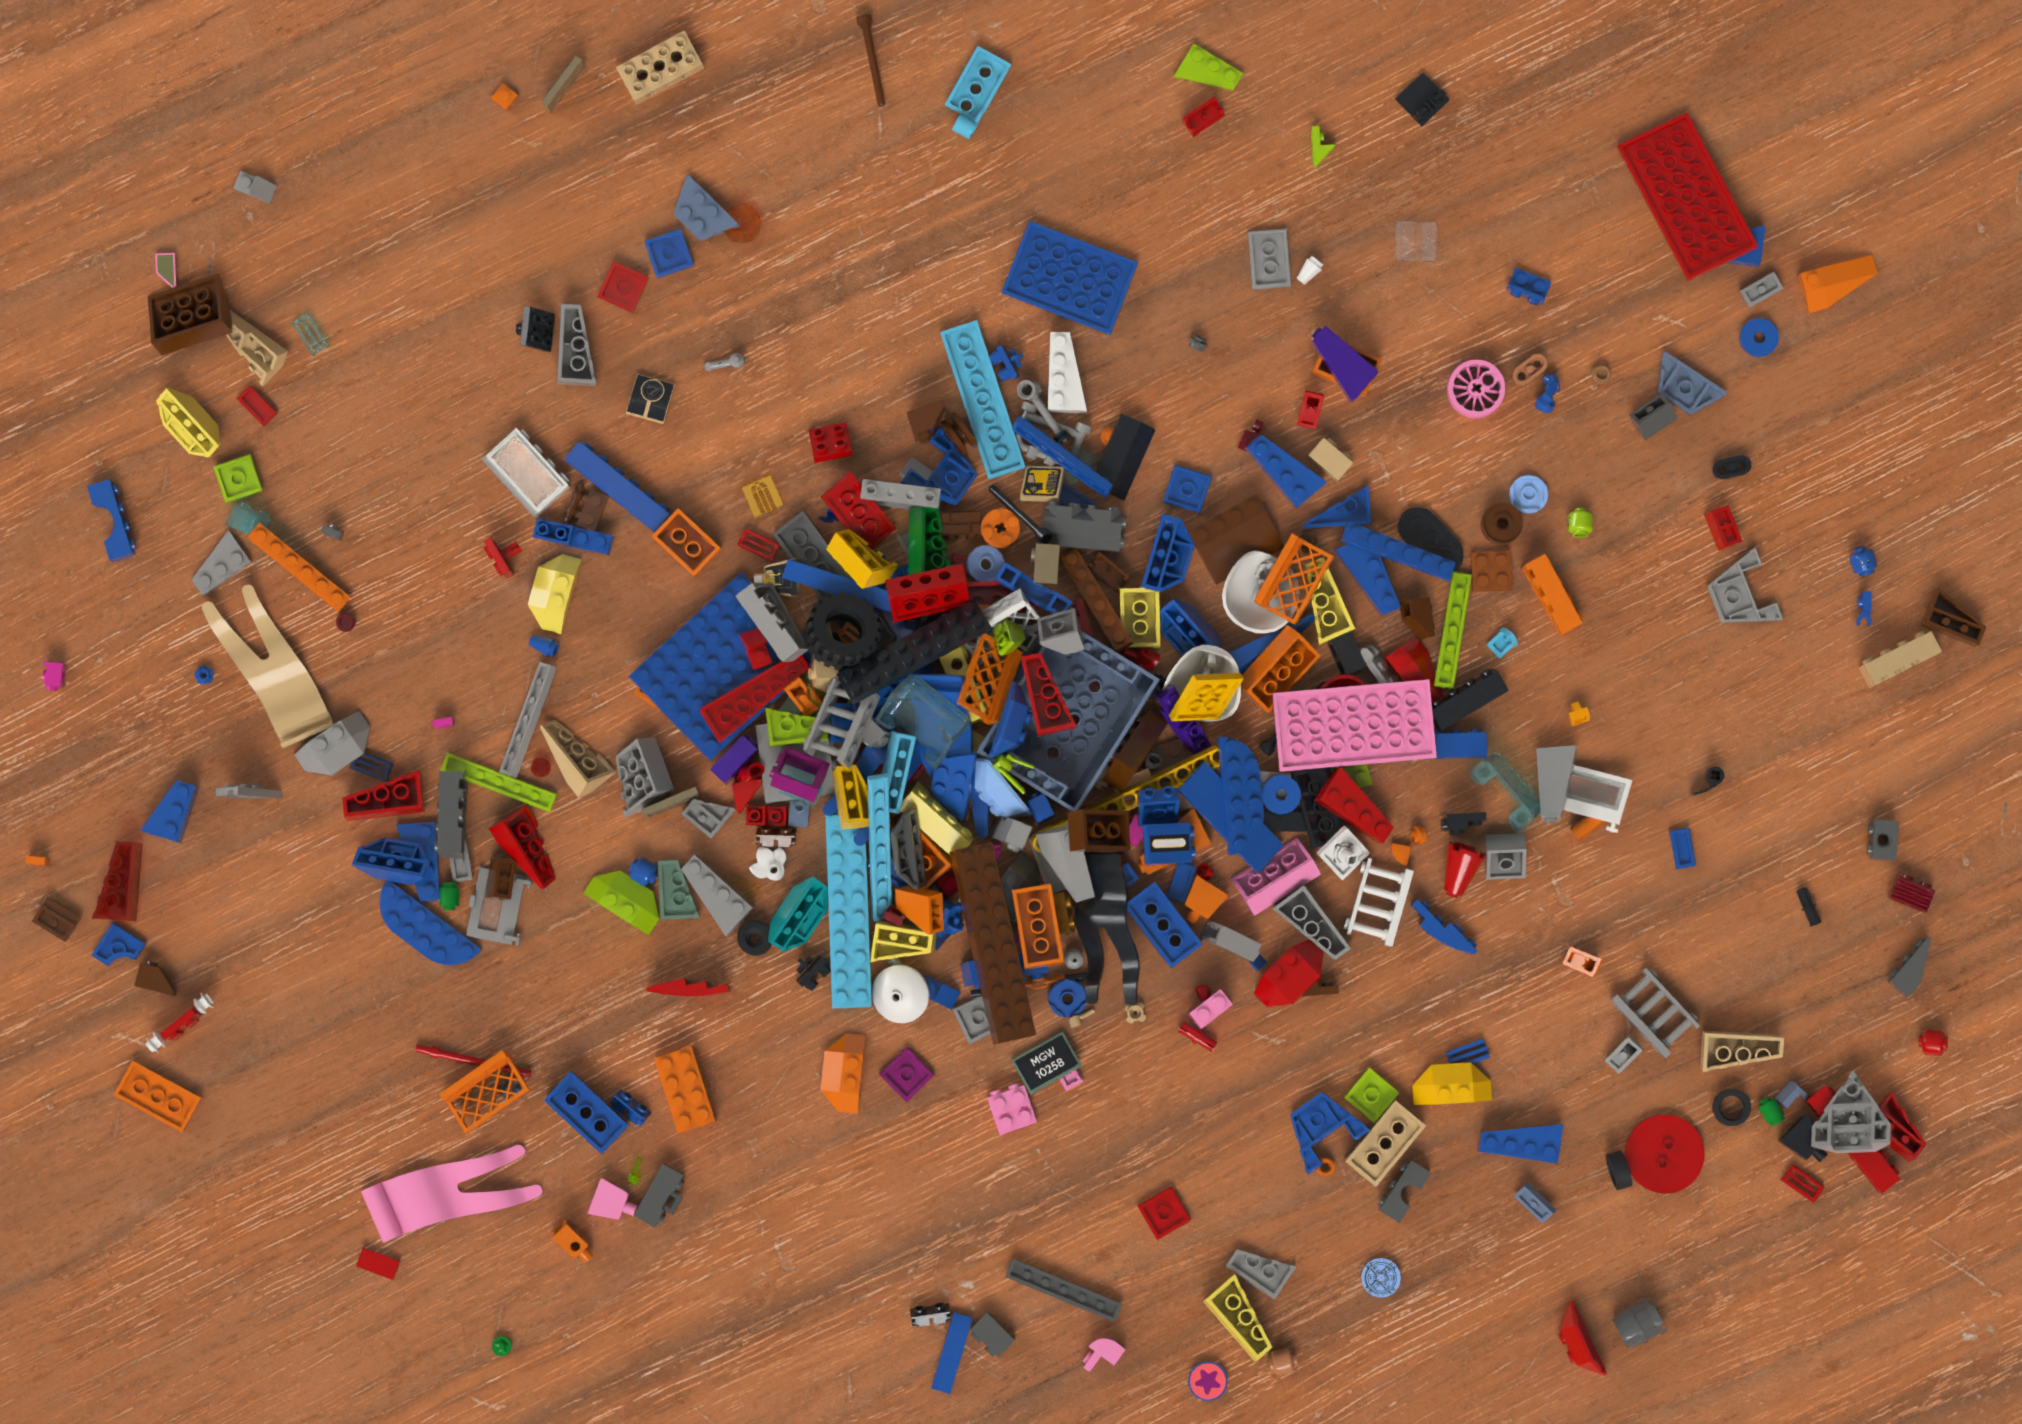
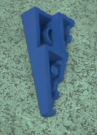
[1229,613,1315,675]

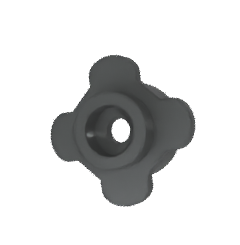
[1189,335,1208,352]

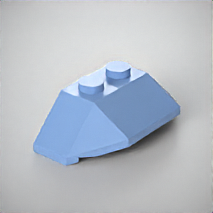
[975,758,1032,817]

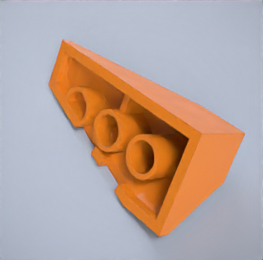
[1797,255,1878,314]

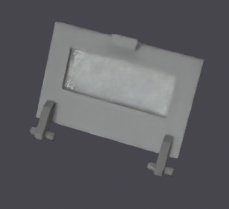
[466,867,532,946]

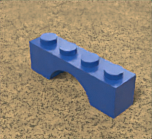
[87,479,136,562]
[995,562,1073,614]

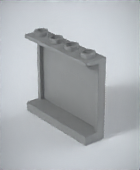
[755,717,836,804]

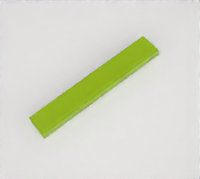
[1434,571,1472,689]
[440,752,557,812]

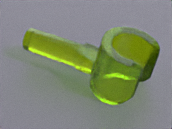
[628,1157,642,1186]

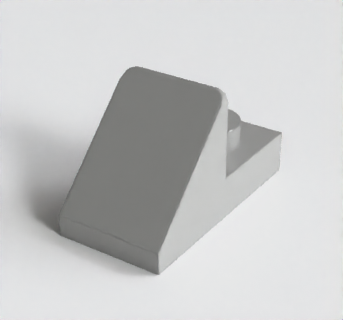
[233,171,277,204]
[1604,1035,1644,1074]

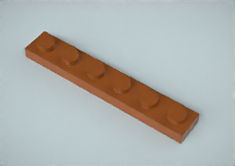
[1059,548,1134,653]

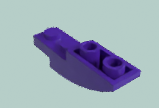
[1157,685,1212,755]

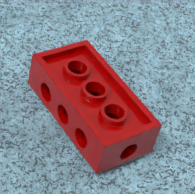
[885,564,970,622]

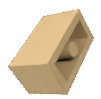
[1307,438,1353,482]

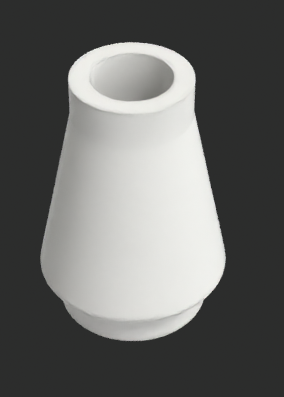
[1297,255,1323,285]

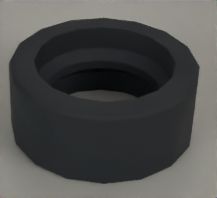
[1712,1089,1751,1126]
[1606,1151,1633,1190]

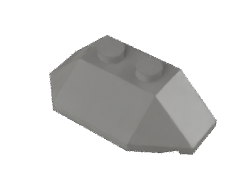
[295,711,370,776]

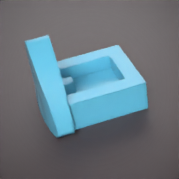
[1486,627,1518,659]

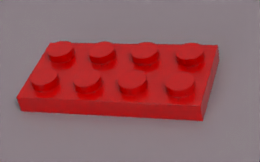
[820,471,896,549]

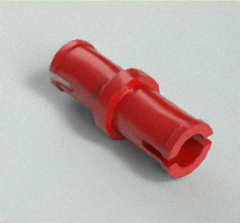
[1178,1022,1217,1052]

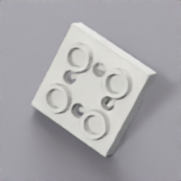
[1316,826,1370,881]

